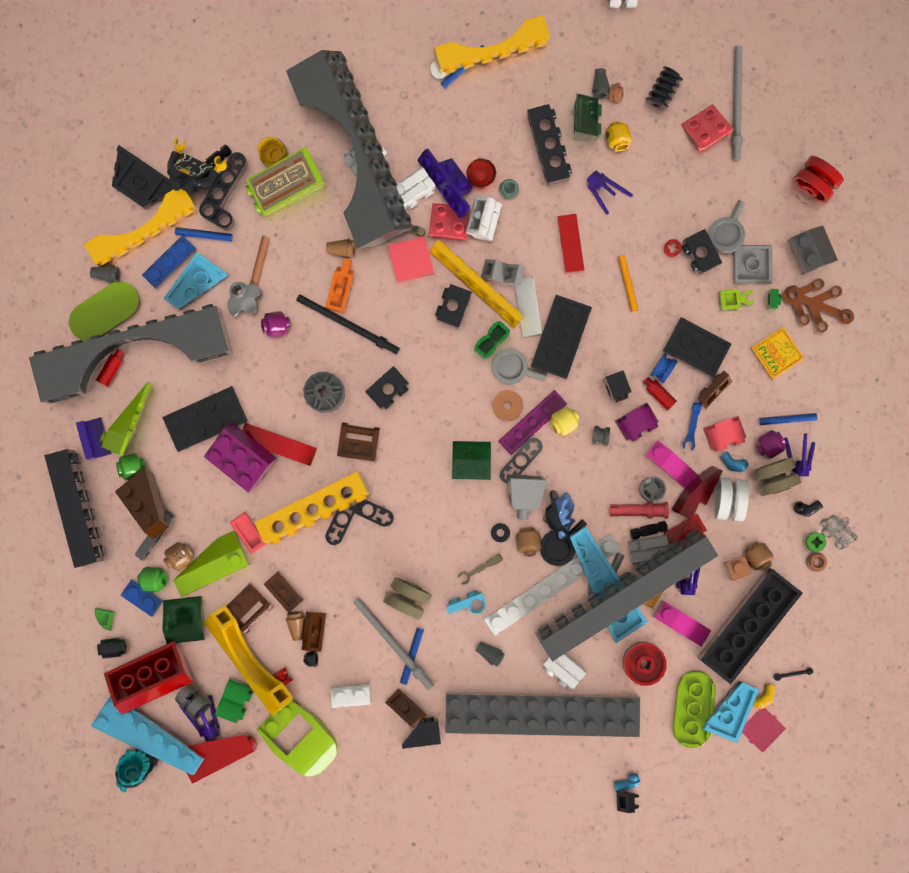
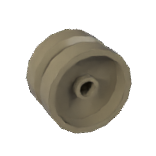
[752,457,802,496]
[383,577,432,620]

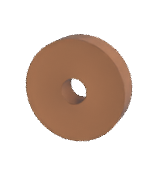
[492,390,523,421]

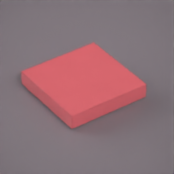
[388,236,434,283]

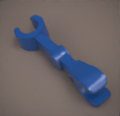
[682,402,702,450]

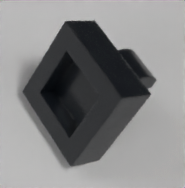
[617,791,639,813]

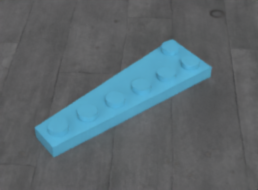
[569,526,648,643]
[91,696,205,775]

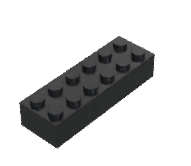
[44,449,106,568]
[698,568,803,684]

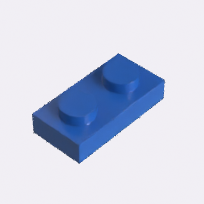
[120,579,163,617]

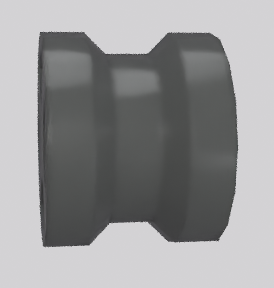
[592,426,610,446]

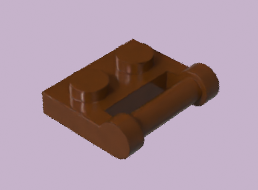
[337,422,380,462]
[226,583,274,635]

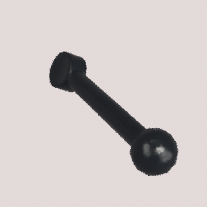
[773,668,814,681]

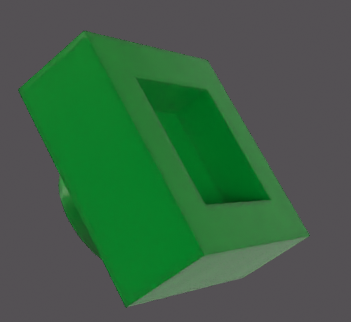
[767,289,782,310]

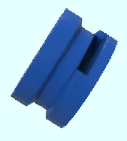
[650,353,678,383]

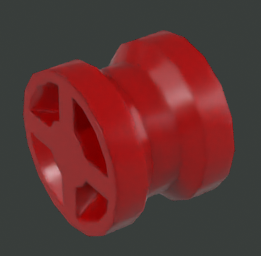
[272,667,293,686]

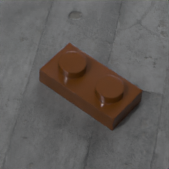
[698,371,732,409]
[263,571,303,613]
[301,611,326,652]
[385,689,426,729]

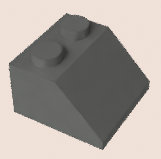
[787,225,838,275]

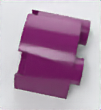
[615,402,659,442]

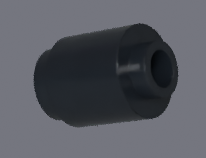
[97,637,127,659]

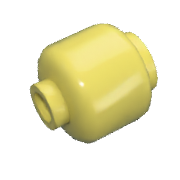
[550,407,579,435]

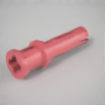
[610,502,669,519]

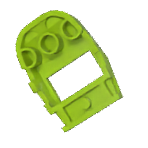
[256,701,338,776]

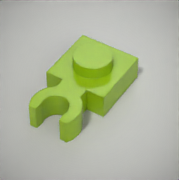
[719,289,754,311]

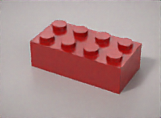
[104,641,193,714]

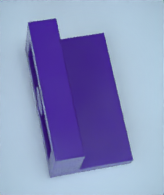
[76,417,111,460]

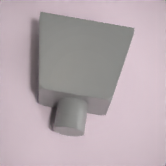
[507,474,547,520]

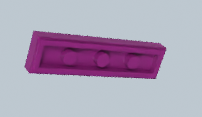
[498,390,567,455]

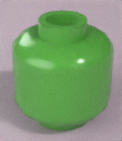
[116,454,146,481]
[137,567,168,592]

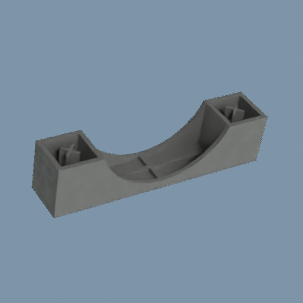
[286,50,413,249]
[29,304,233,404]

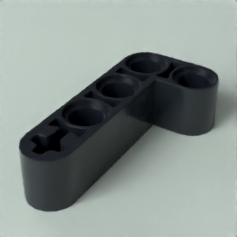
[199,152,248,231]

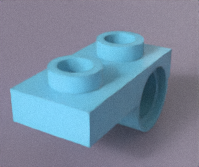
[446,590,485,614]

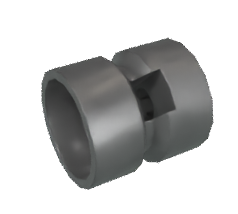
[638,476,666,502]
[175,683,212,720]

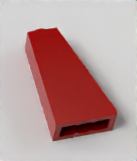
[185,732,257,784]

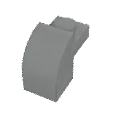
[481,259,525,287]

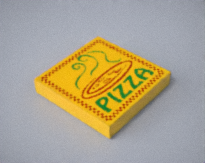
[751,327,804,380]

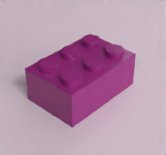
[203,422,277,493]

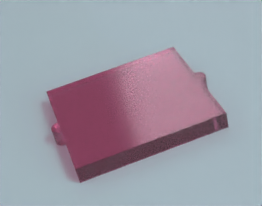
[742,708,786,753]

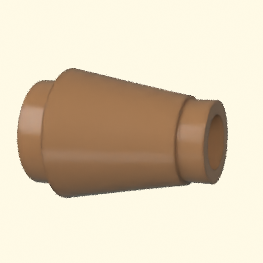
[326,238,355,258]
[286,611,305,641]

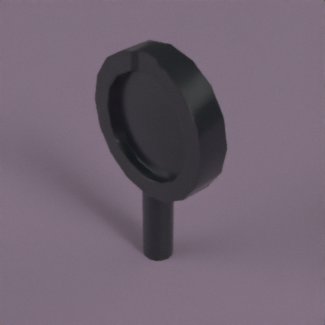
[540,519,588,566]

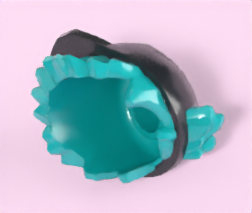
[115,749,158,792]

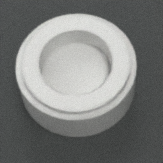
[430,60,448,80]

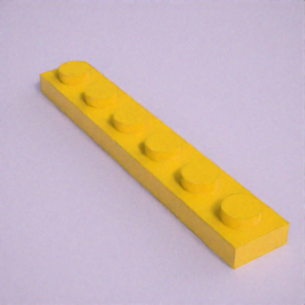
[429,240,523,328]

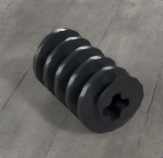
[645,66,683,110]

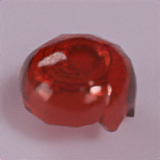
[466,158,497,188]

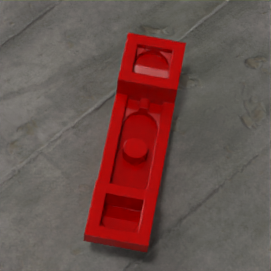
[242,423,317,466]

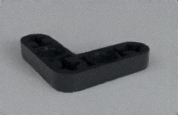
[325,493,394,545]

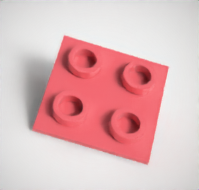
[681,104,734,151]
[429,203,470,241]

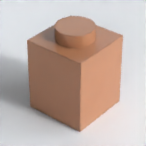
[723,556,752,581]

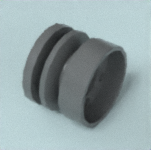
[303,371,346,413]

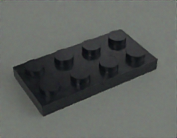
[531,295,592,380]
[162,386,248,452]

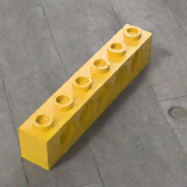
[254,471,370,545]

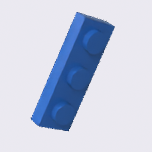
[142,235,197,289]

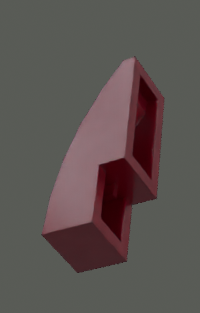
[672,466,723,520]

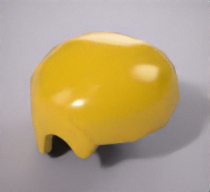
[257,137,287,167]

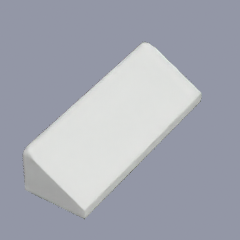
[515,277,542,337]

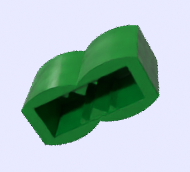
[474,321,510,360]
[215,677,253,723]

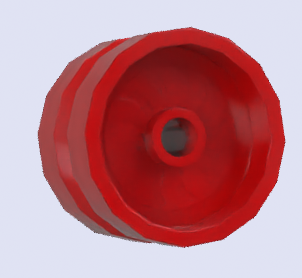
[794,156,844,203]
[622,641,667,686]

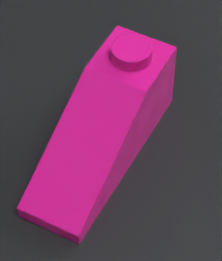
[644,440,699,489]
[652,600,711,647]

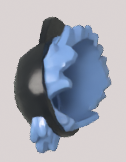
[545,490,575,539]

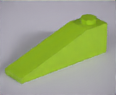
[99,382,151,456]
[173,530,251,597]

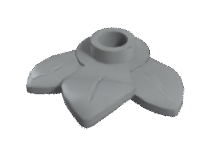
[227,282,261,317]

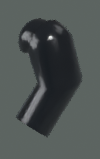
[794,500,823,517]

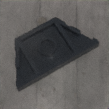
[112,145,173,208]

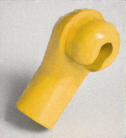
[753,684,776,709]

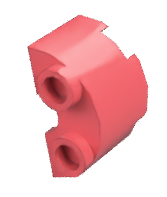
[703,416,746,452]

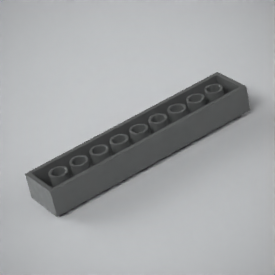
[535,530,718,662]
[445,692,640,737]

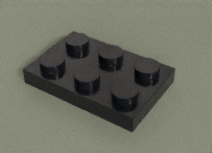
[663,317,732,378]

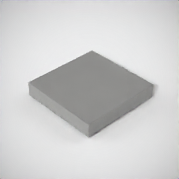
[733,245,772,284]

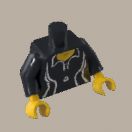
[167,137,227,193]

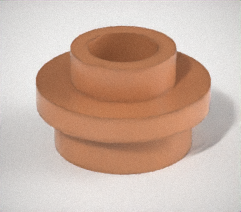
[610,83,624,102]
[807,552,827,572]

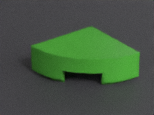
[95,608,115,631]

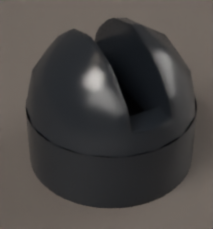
[303,651,318,667]

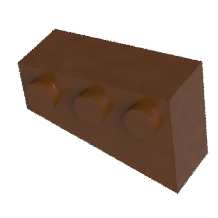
[115,467,169,539]

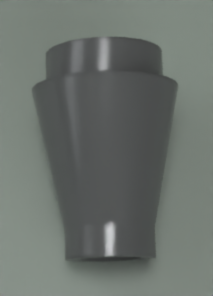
[592,68,610,98]
[90,264,120,283]
[475,641,505,667]

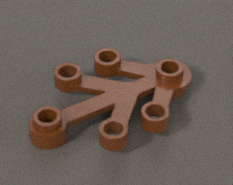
[783,278,854,333]

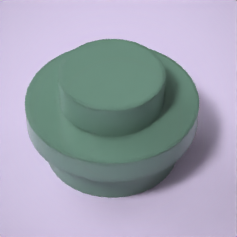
[500,179,519,198]

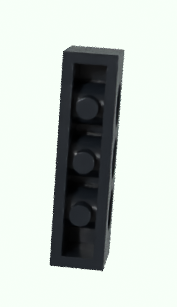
[527,104,572,186]

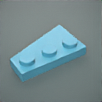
[163,252,229,310]
[701,681,759,743]

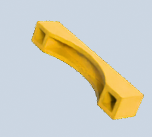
[433,15,550,74]
[83,189,196,266]
[204,605,294,716]

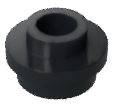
[491,523,510,542]

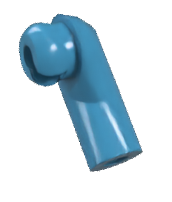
[720,451,749,472]
[614,773,640,792]

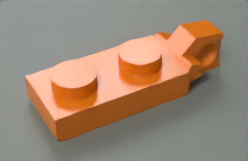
[325,258,354,313]

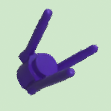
[586,170,633,214]
[784,433,815,476]
[676,567,701,595]
[179,695,220,741]

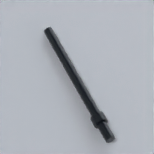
[296,294,400,355]

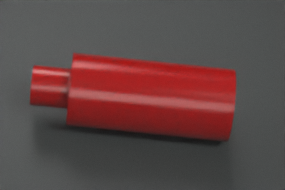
[96,349,124,387]
[643,377,677,411]

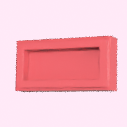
[229,512,266,554]

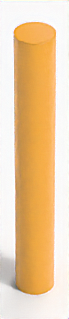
[618,255,639,312]

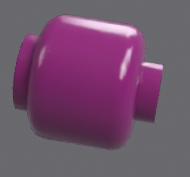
[261,311,290,337]
[756,430,786,459]

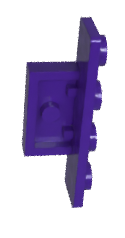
[418,149,473,219]

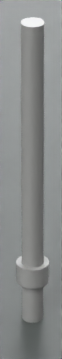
[731,46,743,160]
[353,598,434,690]

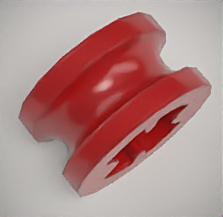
[664,239,682,257]

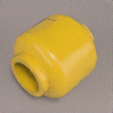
[605,121,632,151]

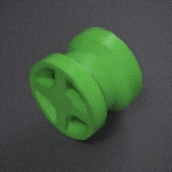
[805,532,827,552]

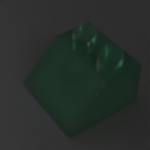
[573,94,602,140]
[452,441,491,480]
[162,596,205,644]

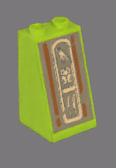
[245,146,326,217]

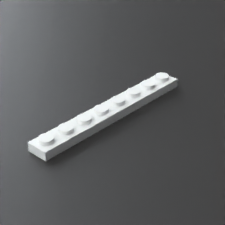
[484,534,622,636]

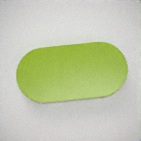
[69,282,140,341]
[672,670,716,748]

